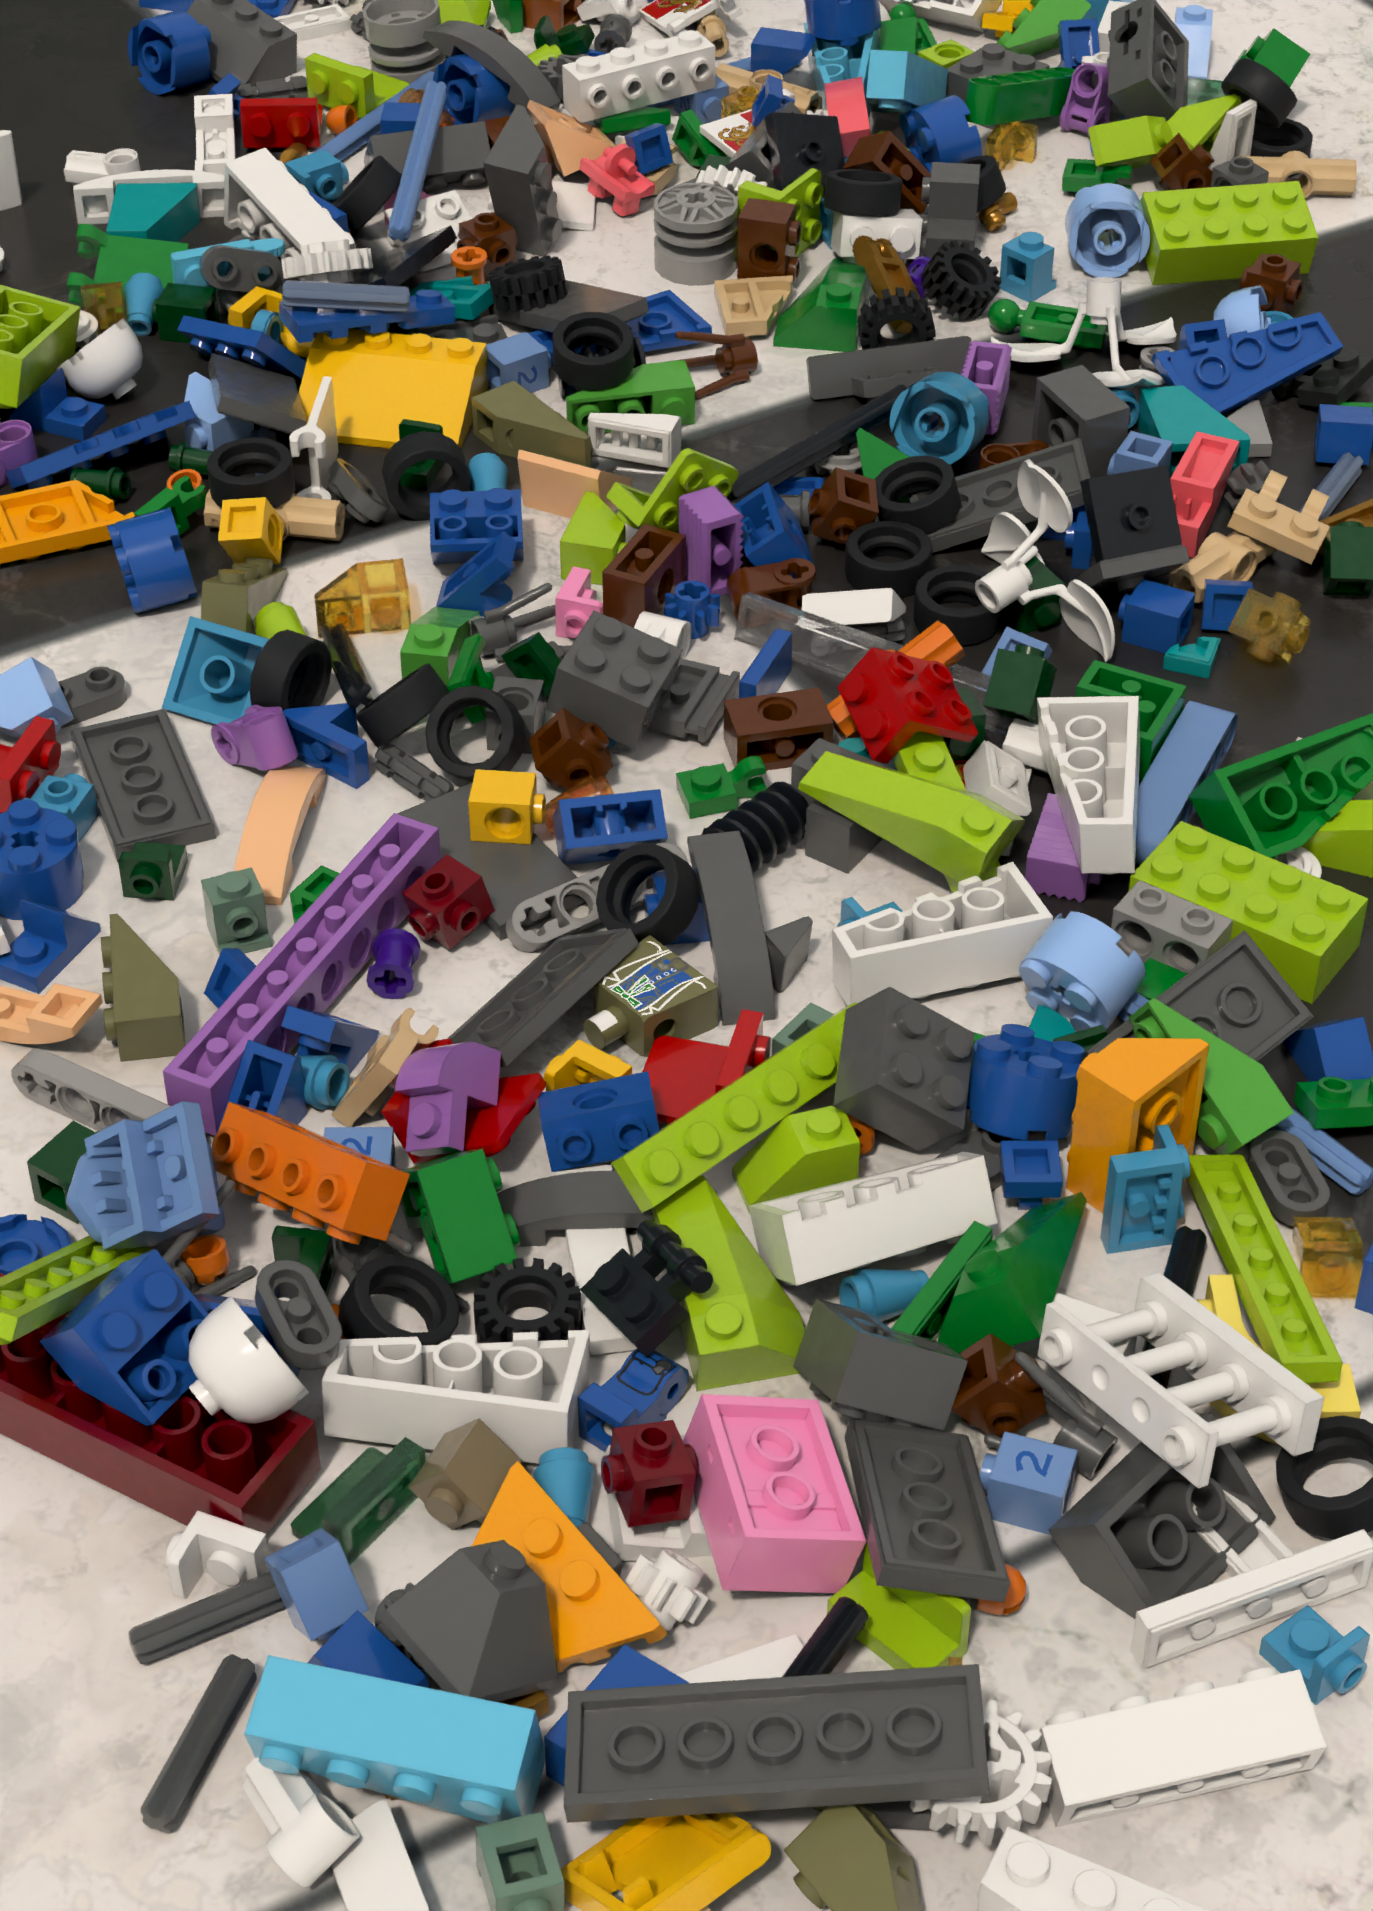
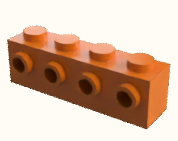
[211,1102,410,1245]

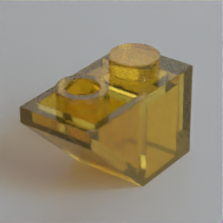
[314,558,411,638]

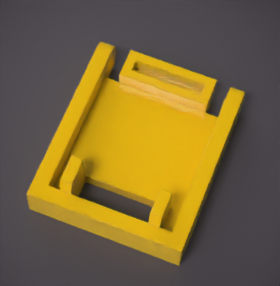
[561,1812,771,1911]

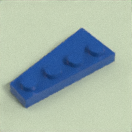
[528,289,712,367]
[279,290,455,343]
[1151,312,1344,416]
[5,401,196,490]

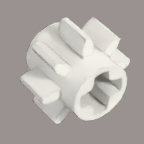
[625,1548,709,1630]

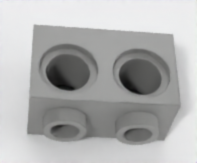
[1111,880,1233,974]

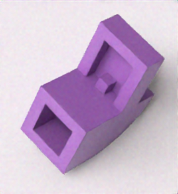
[395,1042,501,1157]

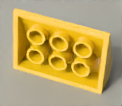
[299,328,489,449]

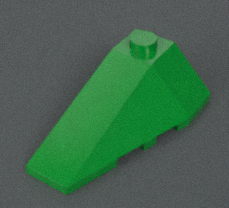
[773,258,871,352]
[1188,713,1373,859]
[937,1192,1087,1354]

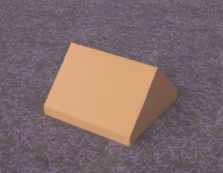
[527,100,616,177]
[517,449,632,519]

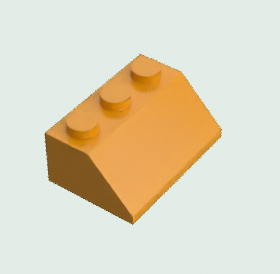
[1066,1038,1209,1213]

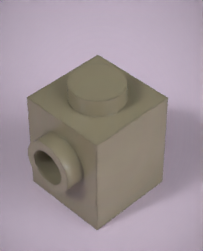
[408,1418,522,1530]

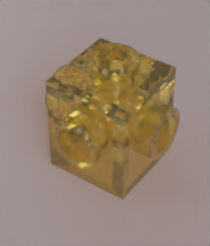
[1227,588,1311,664]

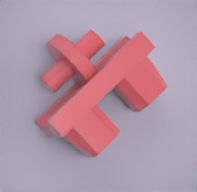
[579,144,655,216]

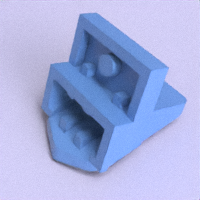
[66,1101,225,1251]

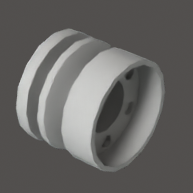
[362,0,446,84]
[654,182,738,286]

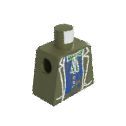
[584,935,718,1057]

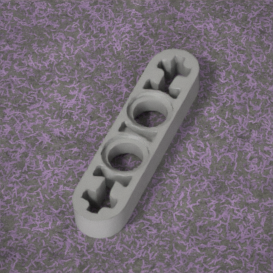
[506,842,688,952]
[11,1048,171,1131]

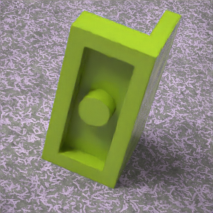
[827,1540,971,1669]

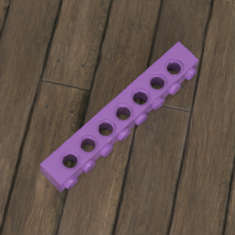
[163,813,441,1136]

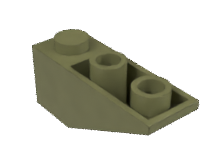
[471,381,593,468]
[201,558,287,635]
[101,913,186,1062]
[784,1804,923,1911]

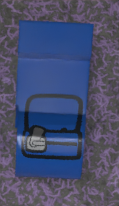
[578,1349,689,1452]

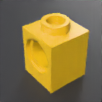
[218,497,285,564]
[468,769,546,845]

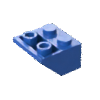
[430,488,524,564]
[39,1249,209,1426]

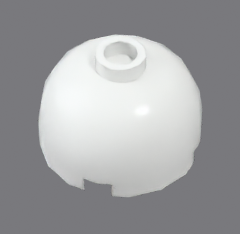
[56,318,143,400]
[188,1296,309,1424]

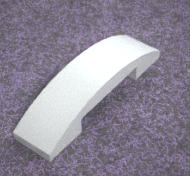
[194,94,236,175]
[73,169,225,225]

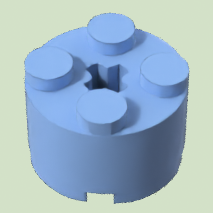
[1065,183,1150,278]
[1019,911,1146,1032]

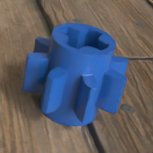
[664,580,720,639]

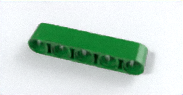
[965,67,1075,125]

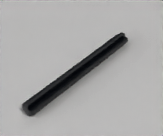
[726,384,907,503]

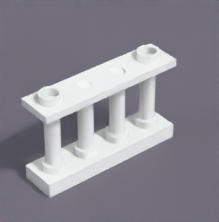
[1037,1272,1325,1488]

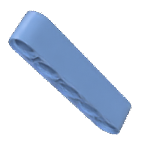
[1135,700,1238,865]

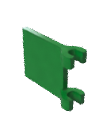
[67,224,189,307]

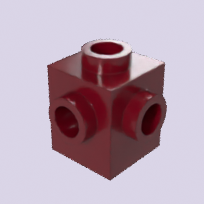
[402,854,495,950]
[601,1420,697,1528]

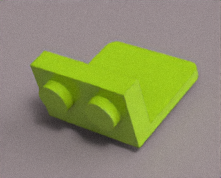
[305,53,409,119]
[737,168,824,260]
[606,448,739,533]

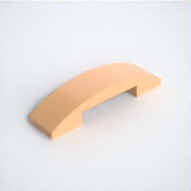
[234,765,326,905]
[0,983,103,1044]

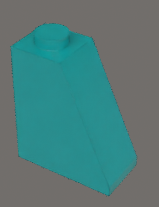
[106,183,201,242]
[1137,385,1251,478]

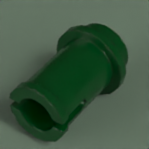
[168,442,213,476]
[70,467,131,503]

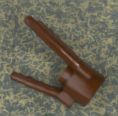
[667,331,758,400]

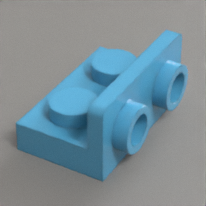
[1100,1124,1190,1254]

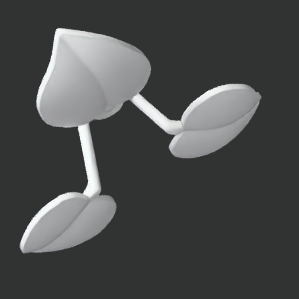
[991,277,1177,388]
[975,459,1115,662]

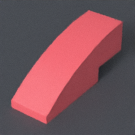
[824,77,871,157]
[1170,431,1240,558]

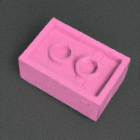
[683,1394,866,1593]

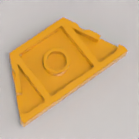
[0,480,135,564]
[472,1461,668,1673]

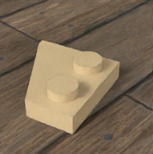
[714,275,793,339]

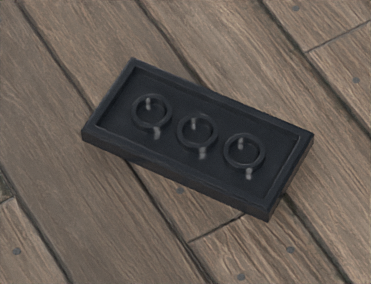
[347,225,457,286]

